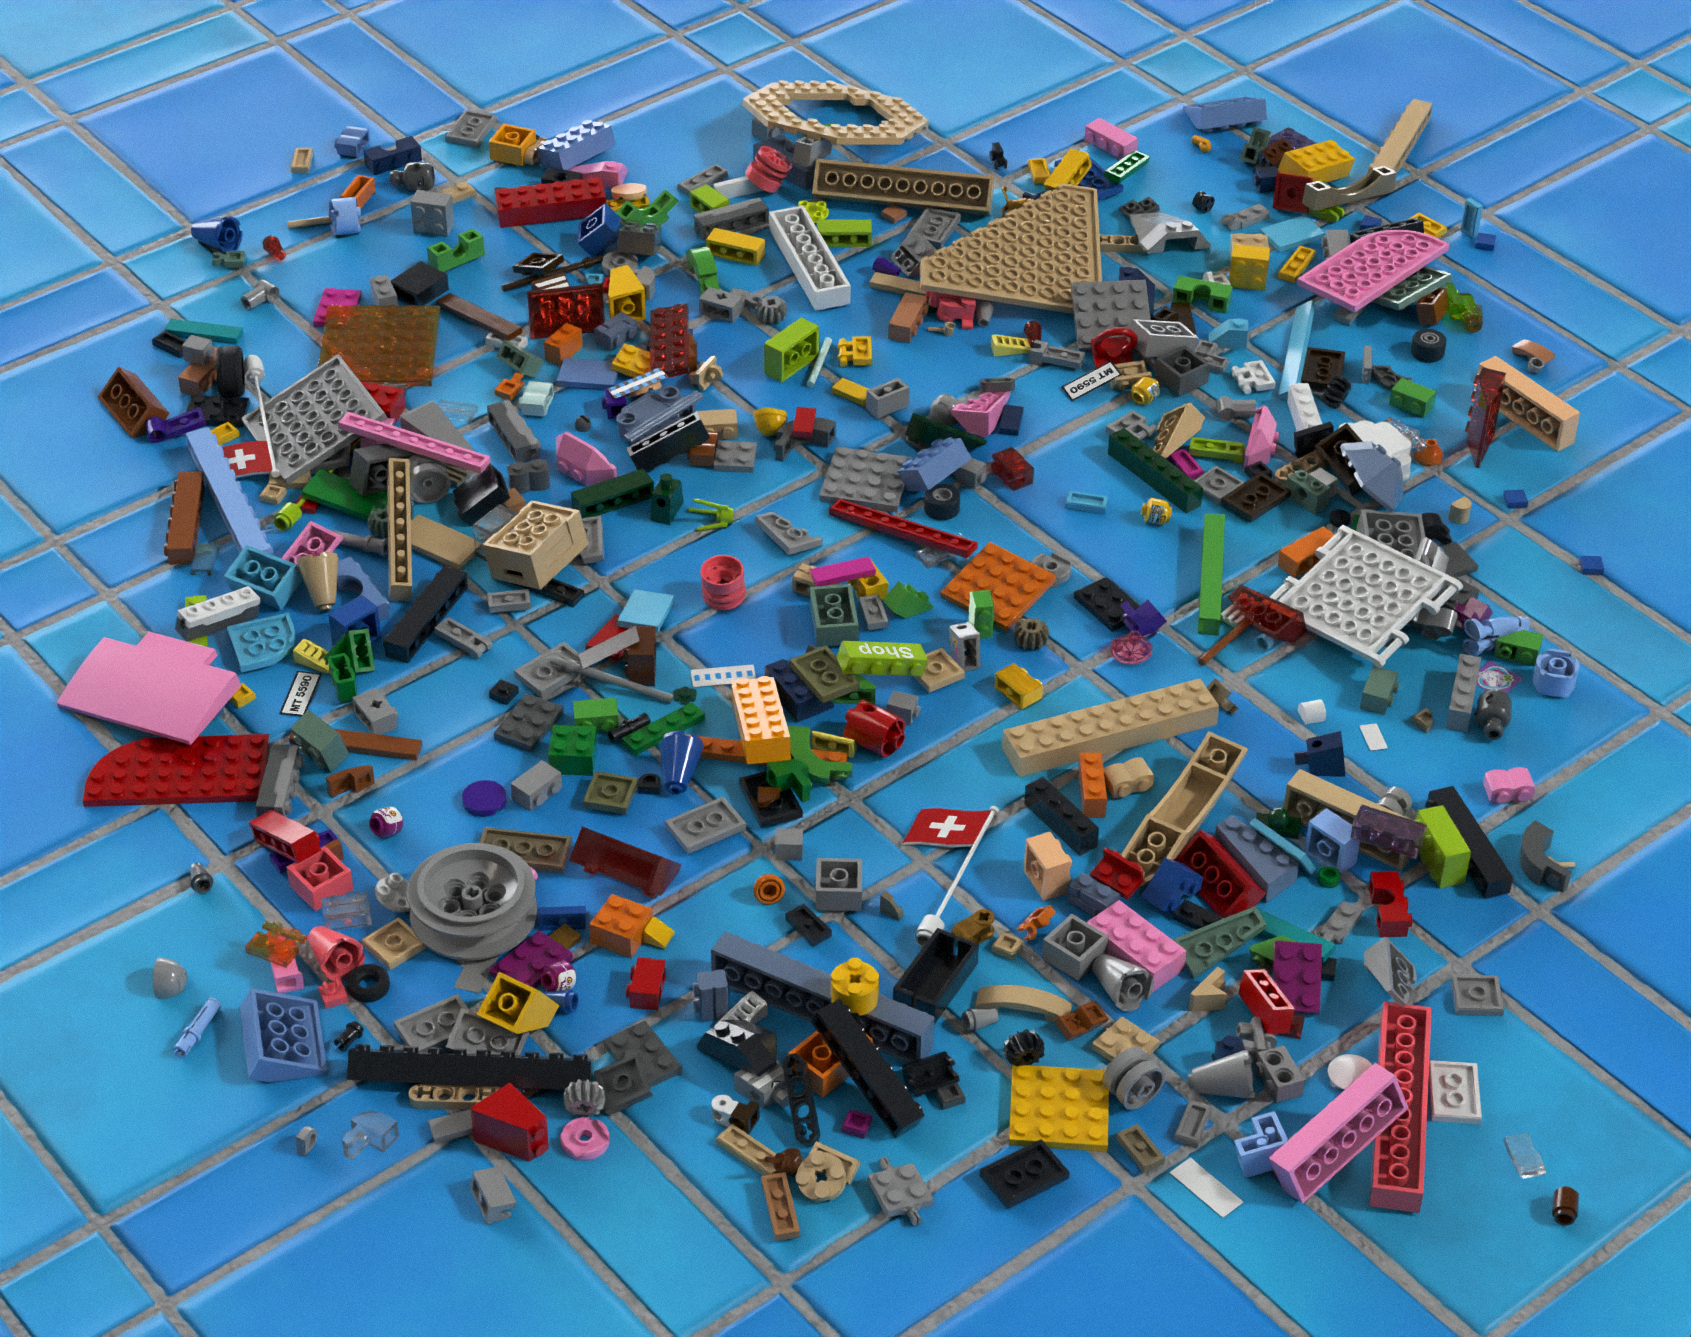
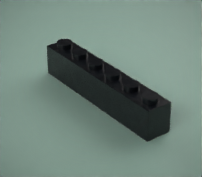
[383,566,468,663]
[1425,786,1513,899]
[811,999,925,1139]

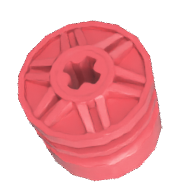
[745,146,792,193]
[700,555,746,610]

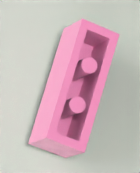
[1084,118,1138,160]

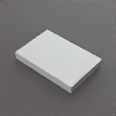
[1429,1060,1482,1125]

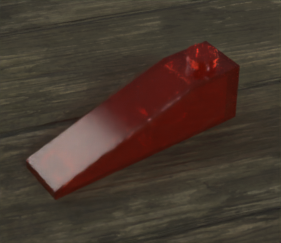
[1228,585,1307,643]

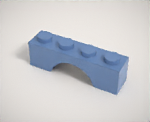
[337,556,390,622]

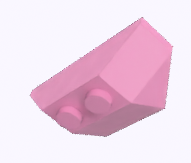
[1243,406,1279,471]
[556,431,617,486]

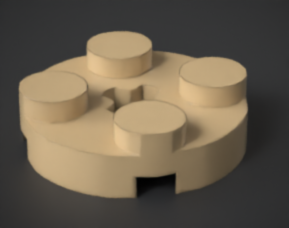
[796,1151,847,1203]

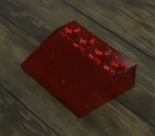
[527,283,605,340]
[1465,367,1506,468]

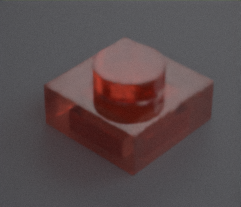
[1277,1014,1305,1039]

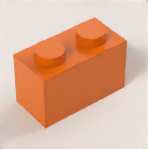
[544,323,583,366]

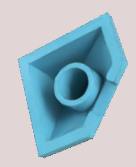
[1208,318,1248,349]

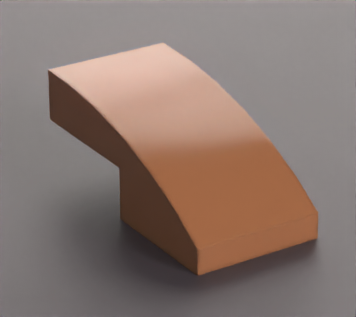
[1512,339,1555,364]

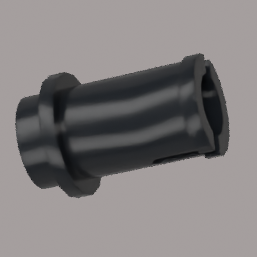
[334,1021,364,1051]

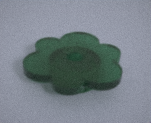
[673,686,697,705]

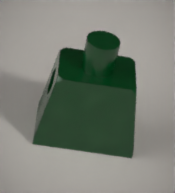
[651,473,684,525]

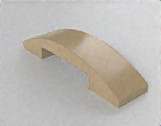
[975,985,1072,1022]

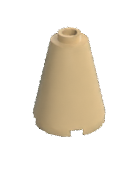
[297,552,339,611]

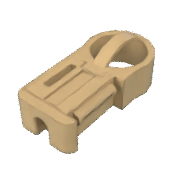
[524,137,548,166]

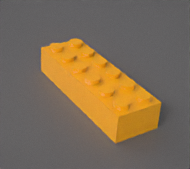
[731,676,791,764]

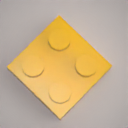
[611,343,660,378]

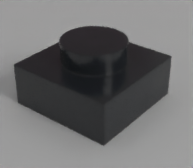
[489,679,519,705]

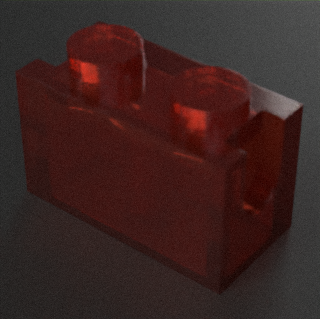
[991,447,1034,491]

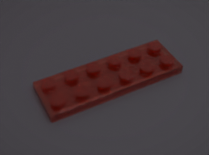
[650,303,689,378]

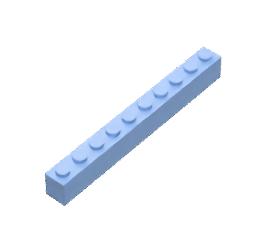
[186,427,273,555]

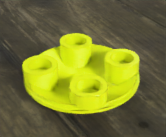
[798,200,829,223]

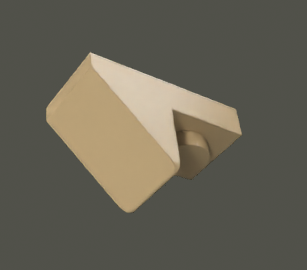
[1188,967,1227,1012]

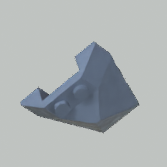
[1340,441,1403,512]

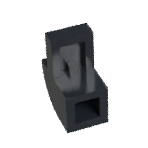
[1422,513,1453,545]

